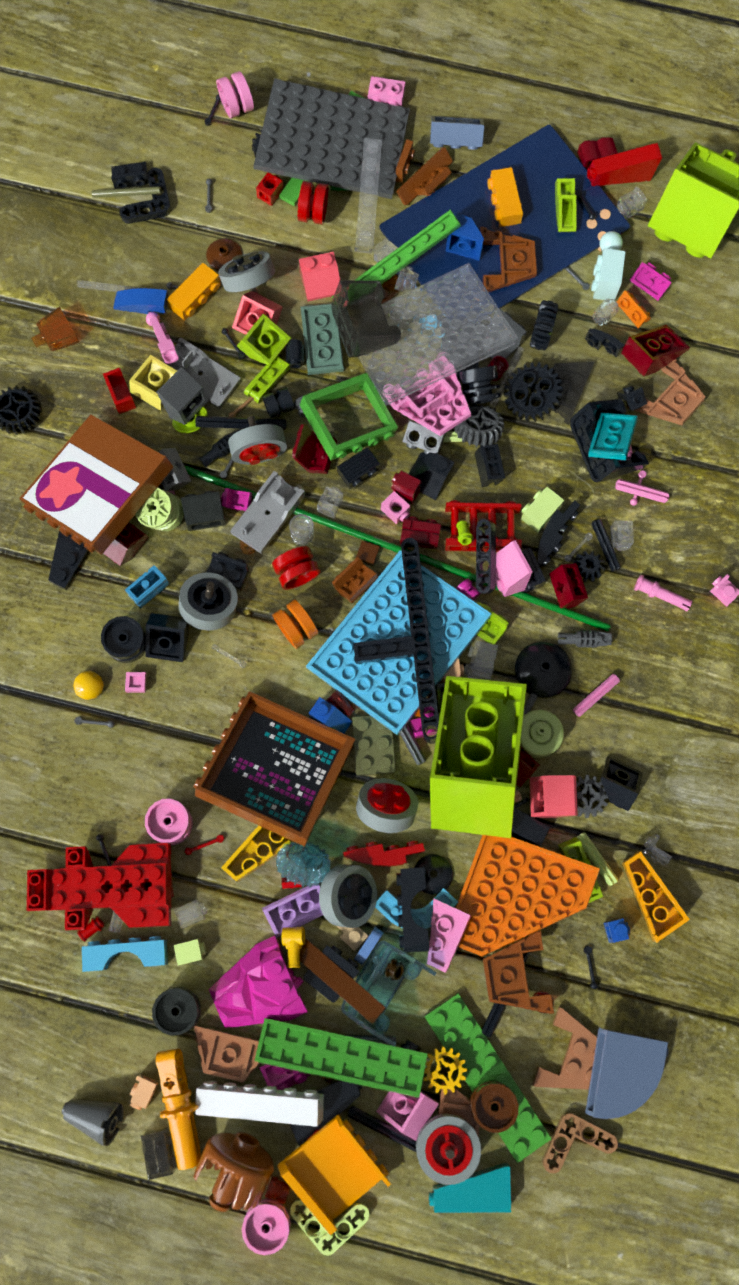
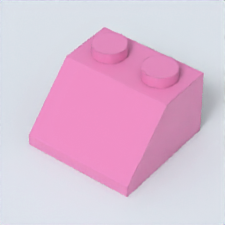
[488,540,533,597]
[376,1091,439,1141]

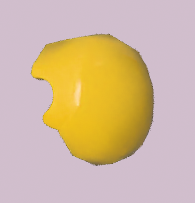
[73,671,104,700]

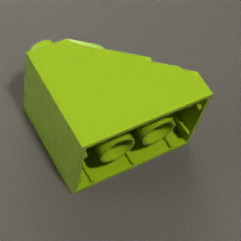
[430,676,527,838]

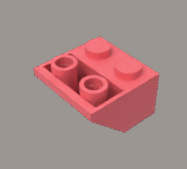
[530,775,578,819]

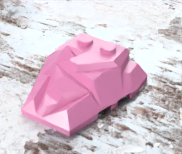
[383,355,471,436]

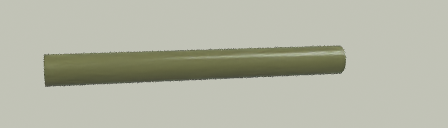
[92,186,162,198]

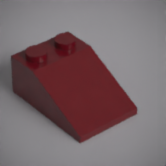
[621,324,690,377]

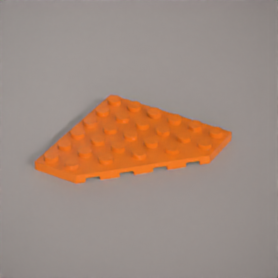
[456,835,600,957]

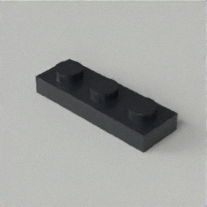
[353,636,414,664]

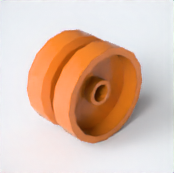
[272,599,319,649]

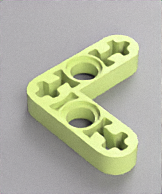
[290,1198,369,1255]

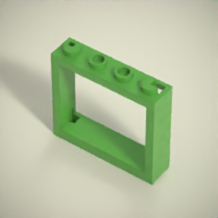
[300,373,398,460]

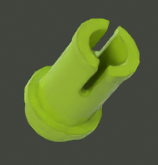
[456,521,473,545]

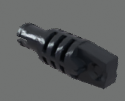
[199,429,241,468]

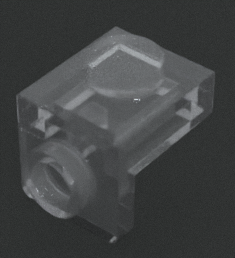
[394,266,419,295]
[643,834,672,865]

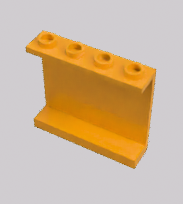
[277,1115,391,1236]

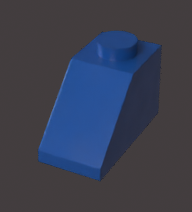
[309,697,352,734]

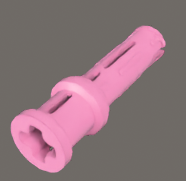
[634,575,692,611]

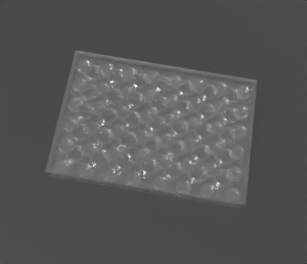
[340,263,519,406]

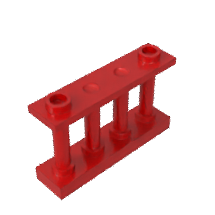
[445,500,522,552]

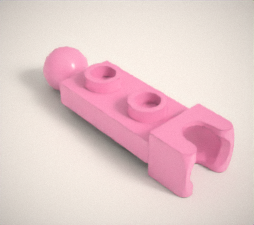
[146,312,179,364]

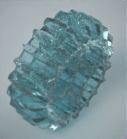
[276,841,331,888]

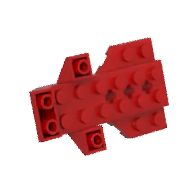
[26,843,171,930]

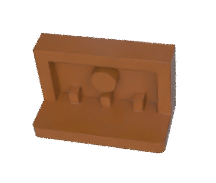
[396,140,416,183]
[332,557,378,603]

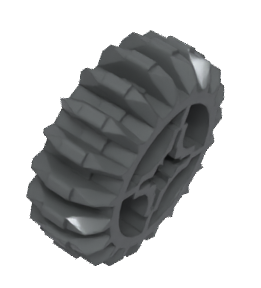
[455,404,504,448]

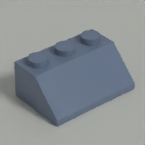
[430,116,484,150]

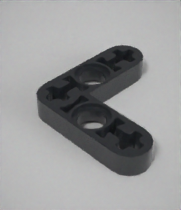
[119,168,171,224]

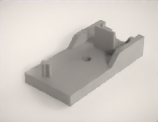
[163,337,241,409]
[230,471,305,554]

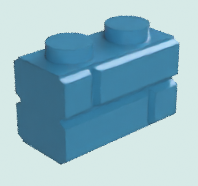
[125,565,169,609]

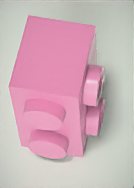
[368,76,405,107]

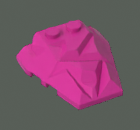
[209,936,308,1028]

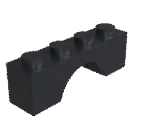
[396,868,429,952]

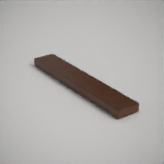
[281,938,386,1025]

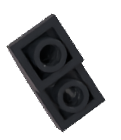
[585,328,624,357]

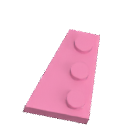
[427,899,471,973]

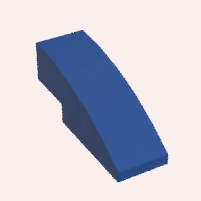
[113,288,169,314]

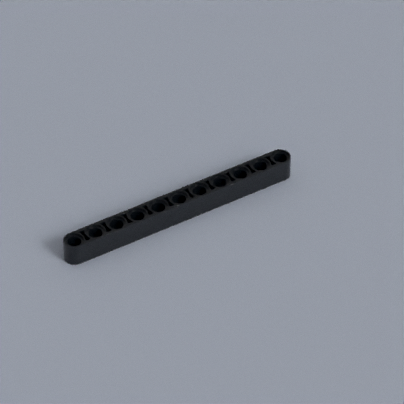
[401,538,439,744]

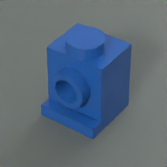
[603,918,630,943]

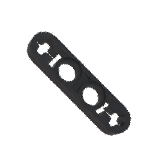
[476,519,496,594]

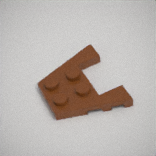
[480,227,537,293]
[483,931,554,1014]

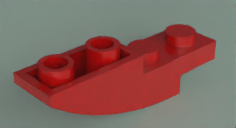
[343,841,425,867]

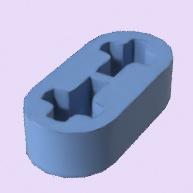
[354,927,384,965]

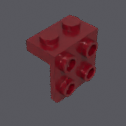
[292,424,337,474]

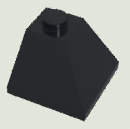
[408,452,455,501]
[600,756,643,811]

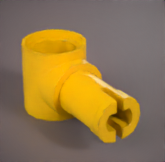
[281,927,305,968]

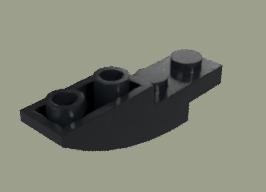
[536,500,580,567]

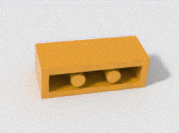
[487,167,523,227]
[166,263,221,321]

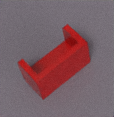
[103,368,136,414]

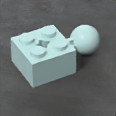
[591,231,625,302]

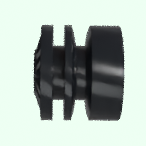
[459,365,501,404]

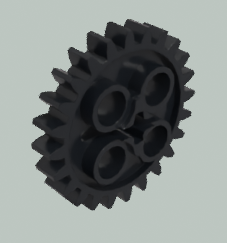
[504,362,564,422]

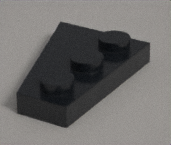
[48,531,89,590]

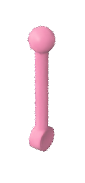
[630,471,646,506]

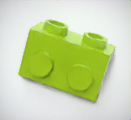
[477,602,509,647]

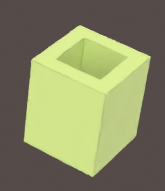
[174,939,206,966]

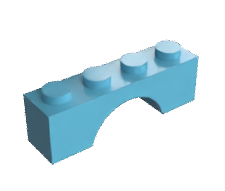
[82,936,168,972]

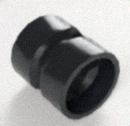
[262,387,295,418]

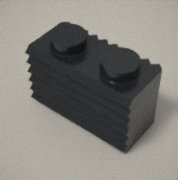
[337,447,380,489]

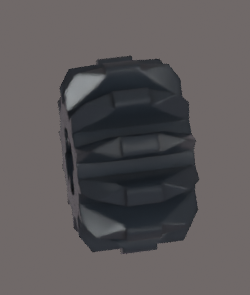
[573,550,605,582]

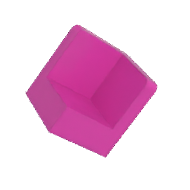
[410,712,437,739]

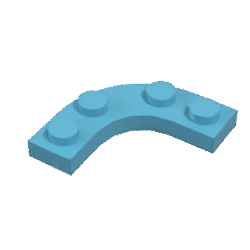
[375,888,458,929]

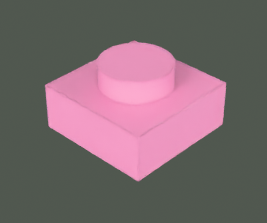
[125,672,147,693]

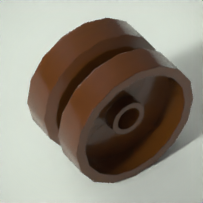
[470,1080,519,1133]

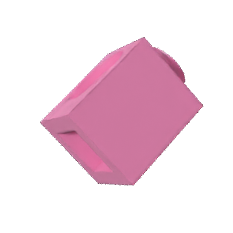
[381,491,410,524]

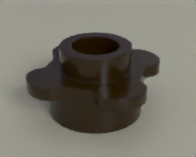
[385,958,404,981]

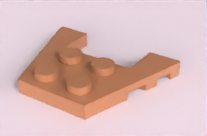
[627,359,705,426]
[532,1007,597,1090]

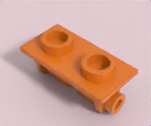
[616,290,651,328]

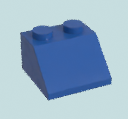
[446,213,484,261]

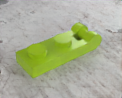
[244,356,290,404]

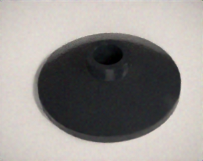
[414,854,453,895]

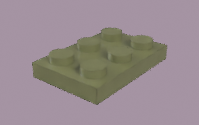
[352,716,395,776]

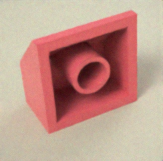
[299,252,342,301]
[232,291,283,335]

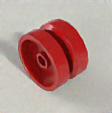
[297,181,329,225]
[272,546,321,590]

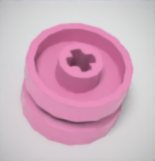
[216,71,254,119]
[145,799,193,845]
[242,1198,291,1255]

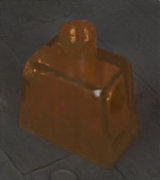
[31,307,79,351]

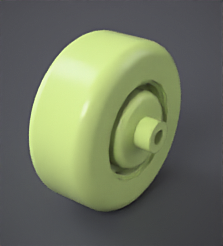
[521,710,564,758]

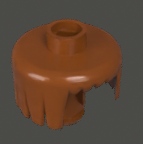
[193,1132,274,1212]

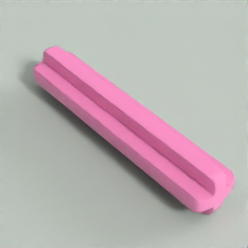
[615,479,669,503]
[573,674,620,717]

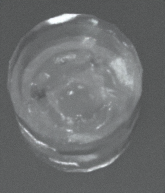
[289,514,314,546]

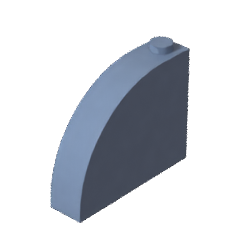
[585,1028,668,1119]

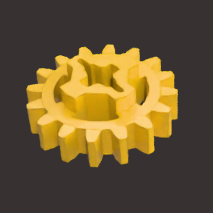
[424,1046,467,1095]

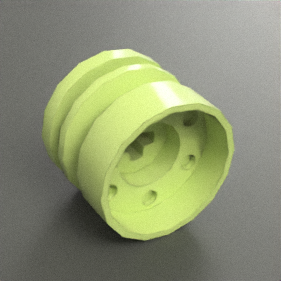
[135,488,184,531]

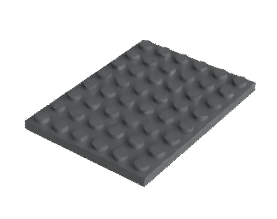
[254,78,410,199]

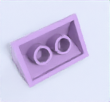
[262,881,323,938]

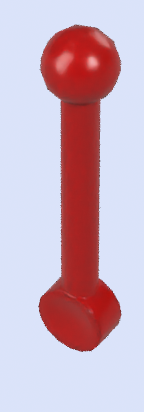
[184,835,224,855]

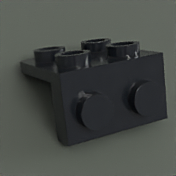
[304,945,359,1003]

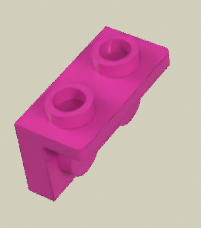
[629,262,672,301]
[260,1064,311,1090]

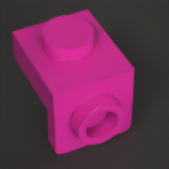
[221,488,253,511]

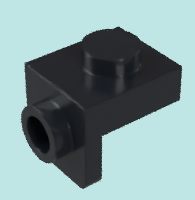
[617,384,647,411]

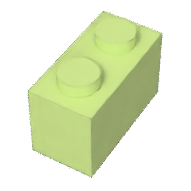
[521,487,564,533]

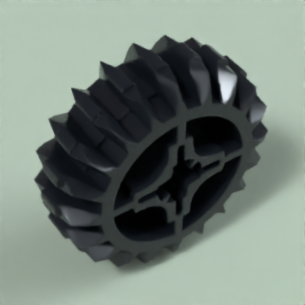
[530,300,559,351]
[0,385,42,435]

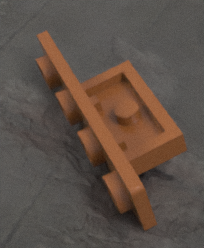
[396,147,452,205]

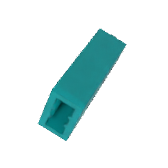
[429,1163,511,1213]

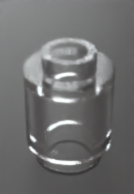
[592,299,619,326]

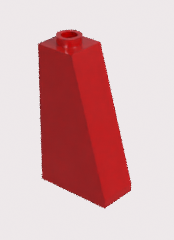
[587,143,662,186]

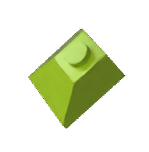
[237,314,291,365]

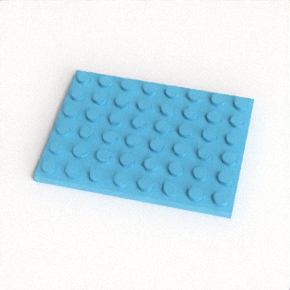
[306,551,491,736]

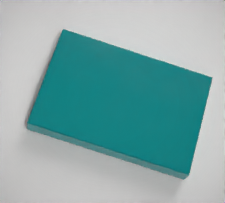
[588,413,638,460]

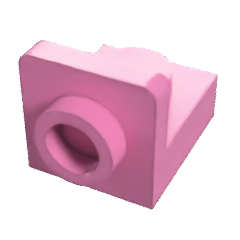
[710,574,739,607]

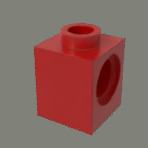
[256,172,283,206]

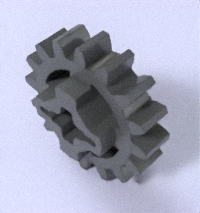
[576,775,608,819]

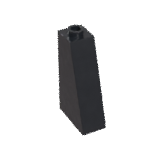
[290,1080,363,1147]

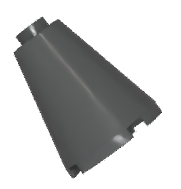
[62,1099,124,1146]

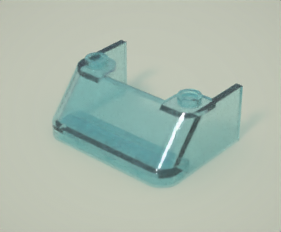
[341,941,437,1046]

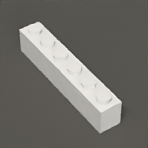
[196,1081,324,1126]

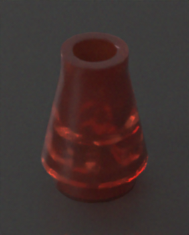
[326,690,355,717]

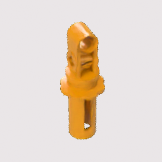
[156,1048,201,1170]

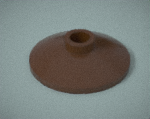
[206,239,242,271]

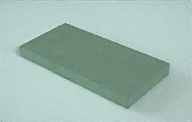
[301,303,344,375]

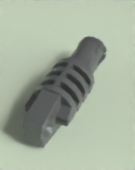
[558,630,612,648]

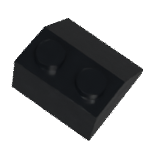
[145,613,189,662]

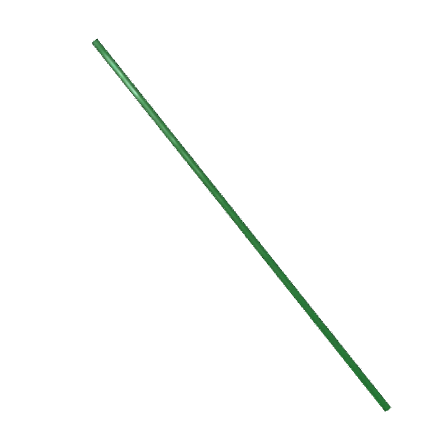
[184,465,611,632]

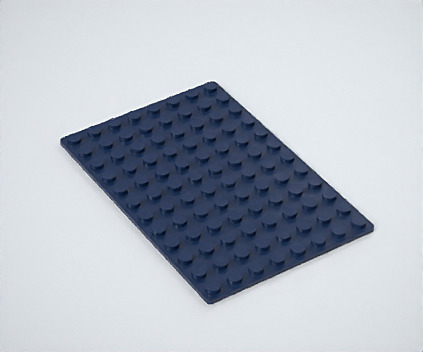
[379,125,630,323]

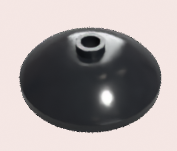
[515,641,572,698]

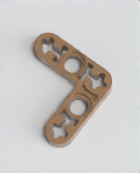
[542,1112,618,1174]

